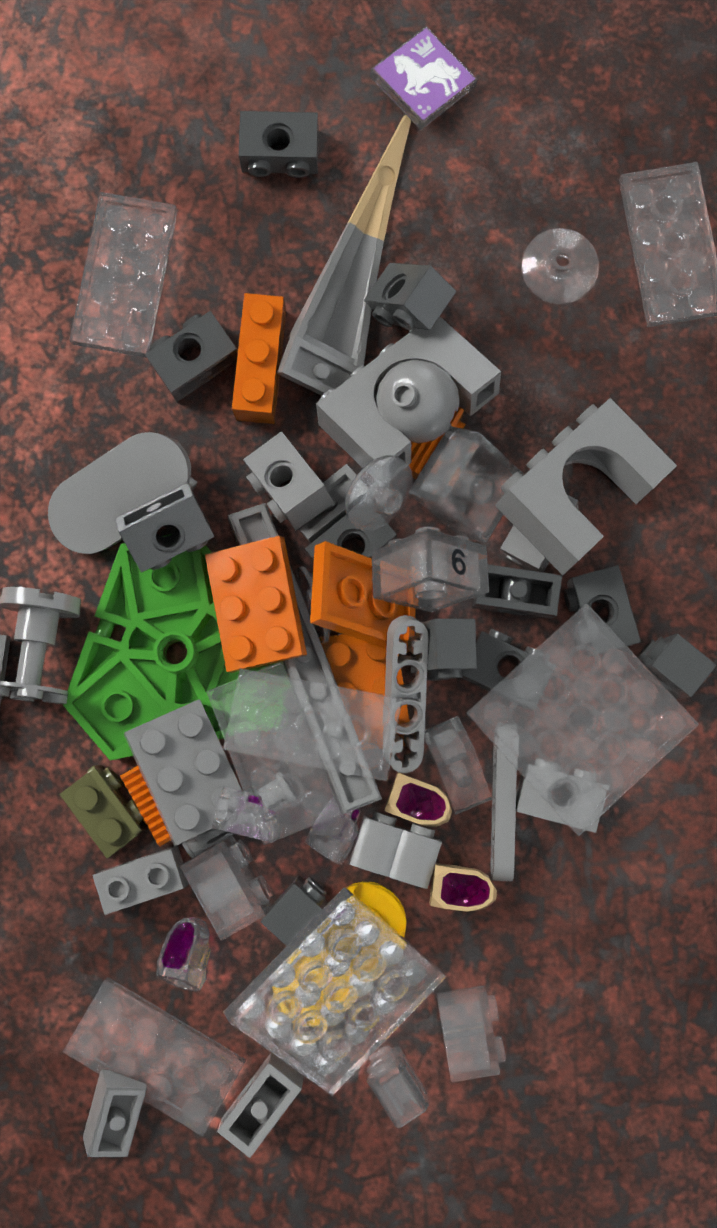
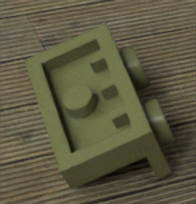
[59,765,148,858]

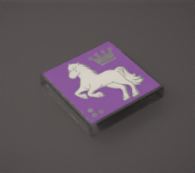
[370,26,478,130]

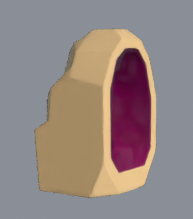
[384,772,452,827]
[429,863,497,912]

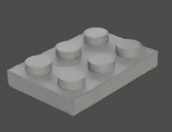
[124,699,251,847]

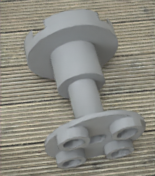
[0,587,81,704]

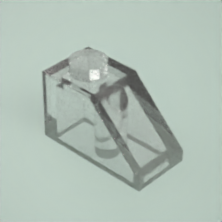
[424,716,492,815]

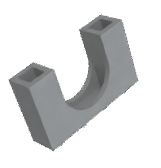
[316,316,501,486]
[495,398,677,575]

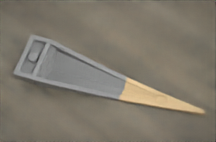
[276,112,412,396]

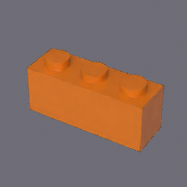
[232,293,286,424]

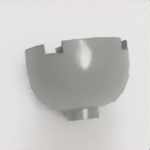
[376,360,460,443]

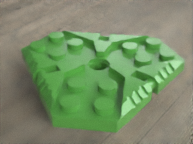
[62,534,293,760]

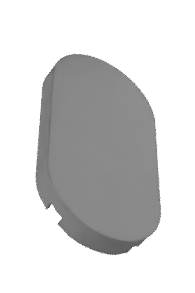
[48,432,191,554]

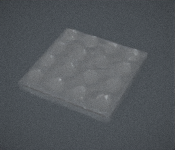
[466,603,699,836]
[223,887,446,1096]

